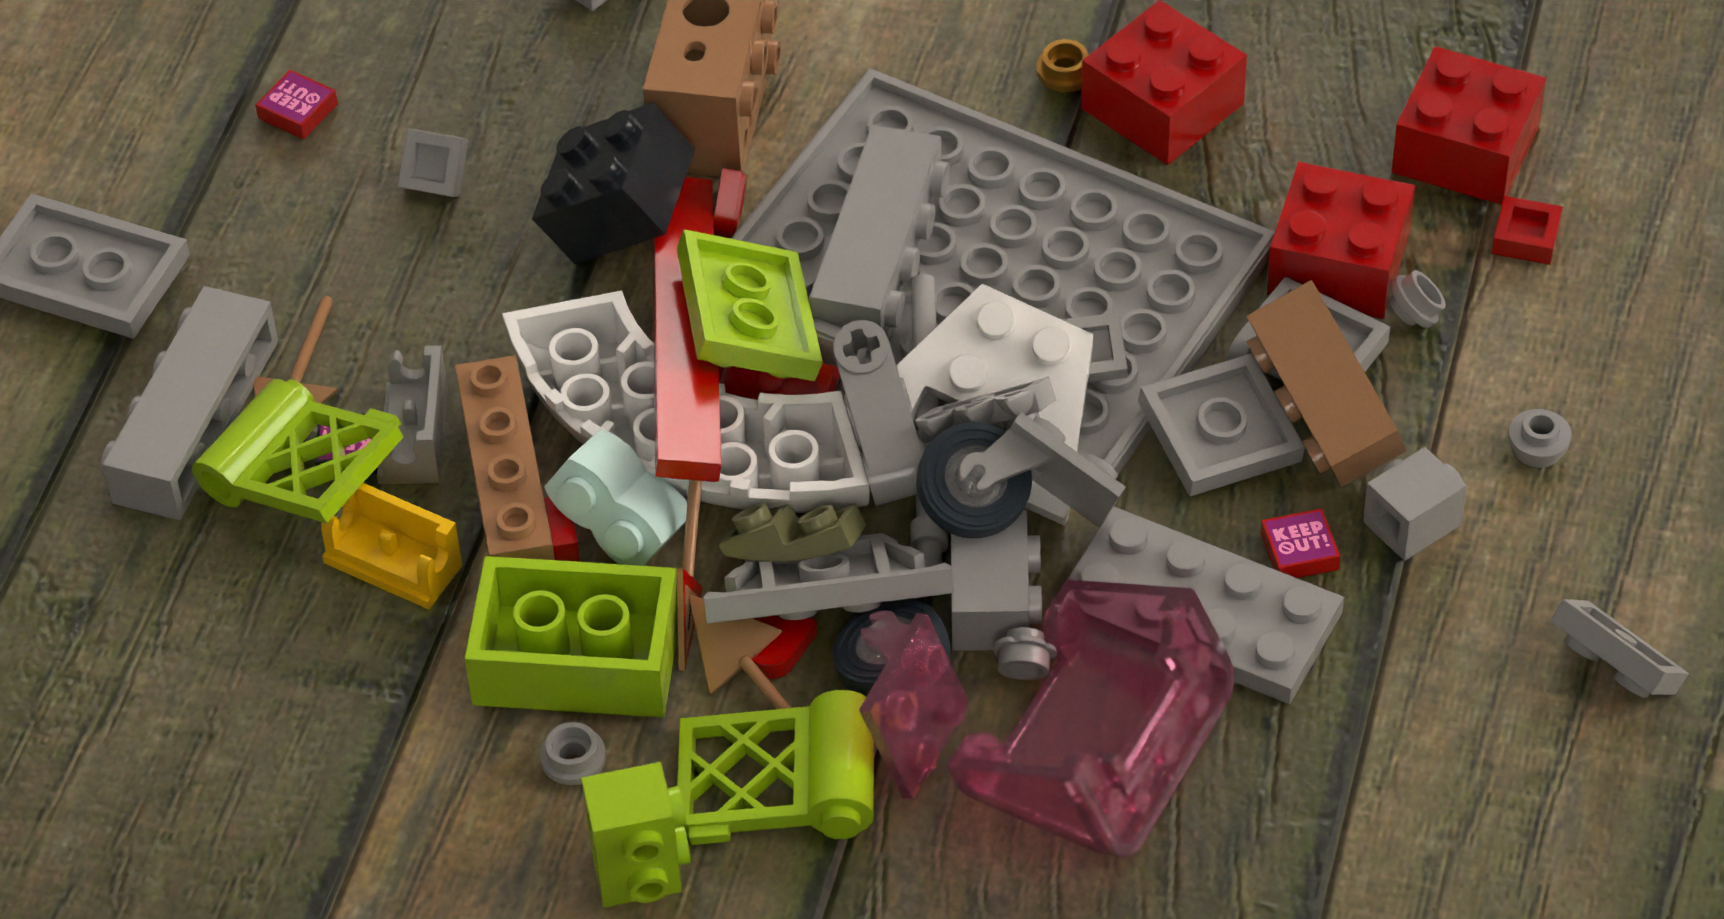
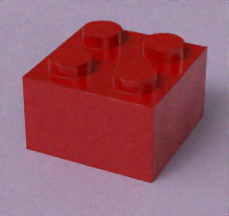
[1081,0,1247,165]
[1391,46,1546,205]
[1267,162,1415,319]

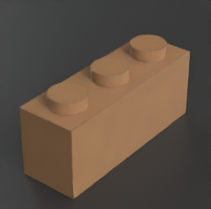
[1246,280,1407,487]

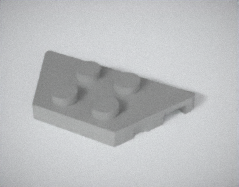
[704,533,954,624]

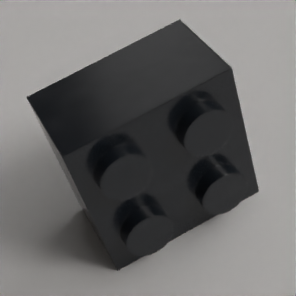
[532,102,695,265]

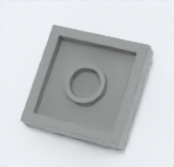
[1138,353,1305,497]

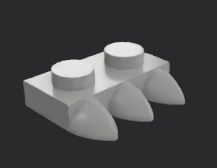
[916,376,1056,443]

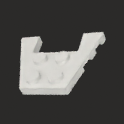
[848,284,1093,526]

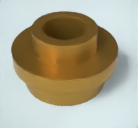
[1036,39,1089,92]

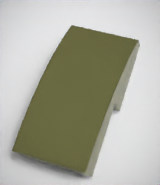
[719,503,866,562]

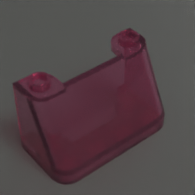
[946,579,1234,858]

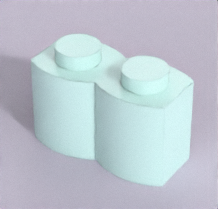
[544,429,687,566]

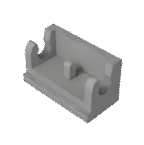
[377,346,448,484]

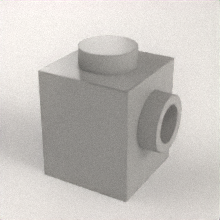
[1363,447,1467,561]

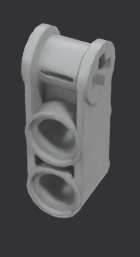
[833,320,925,506]

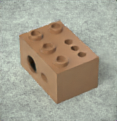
[643,0,781,178]

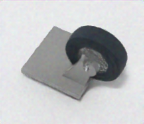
[916,412,1126,538]

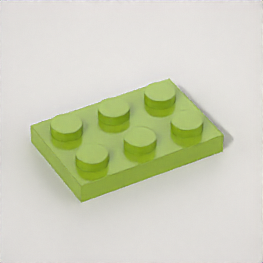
[676,229,823,382]

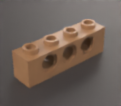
[455,355,555,560]

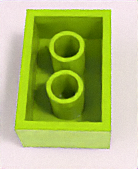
[465,556,678,718]

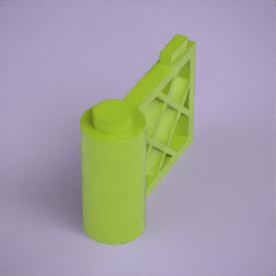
[192,379,404,523]
[677,690,874,845]

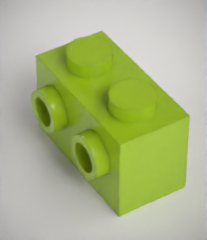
[581,762,691,908]

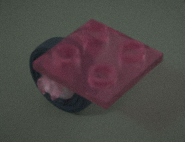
[833,599,969,800]

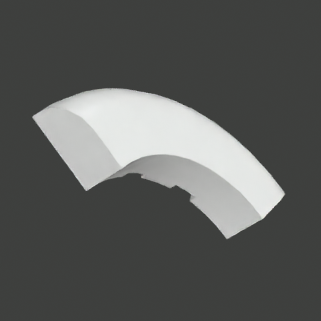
[502,290,869,513]

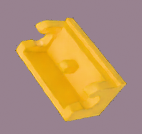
[321,483,463,610]

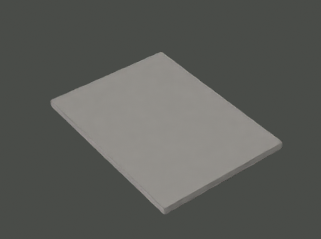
[731,68,1275,475]

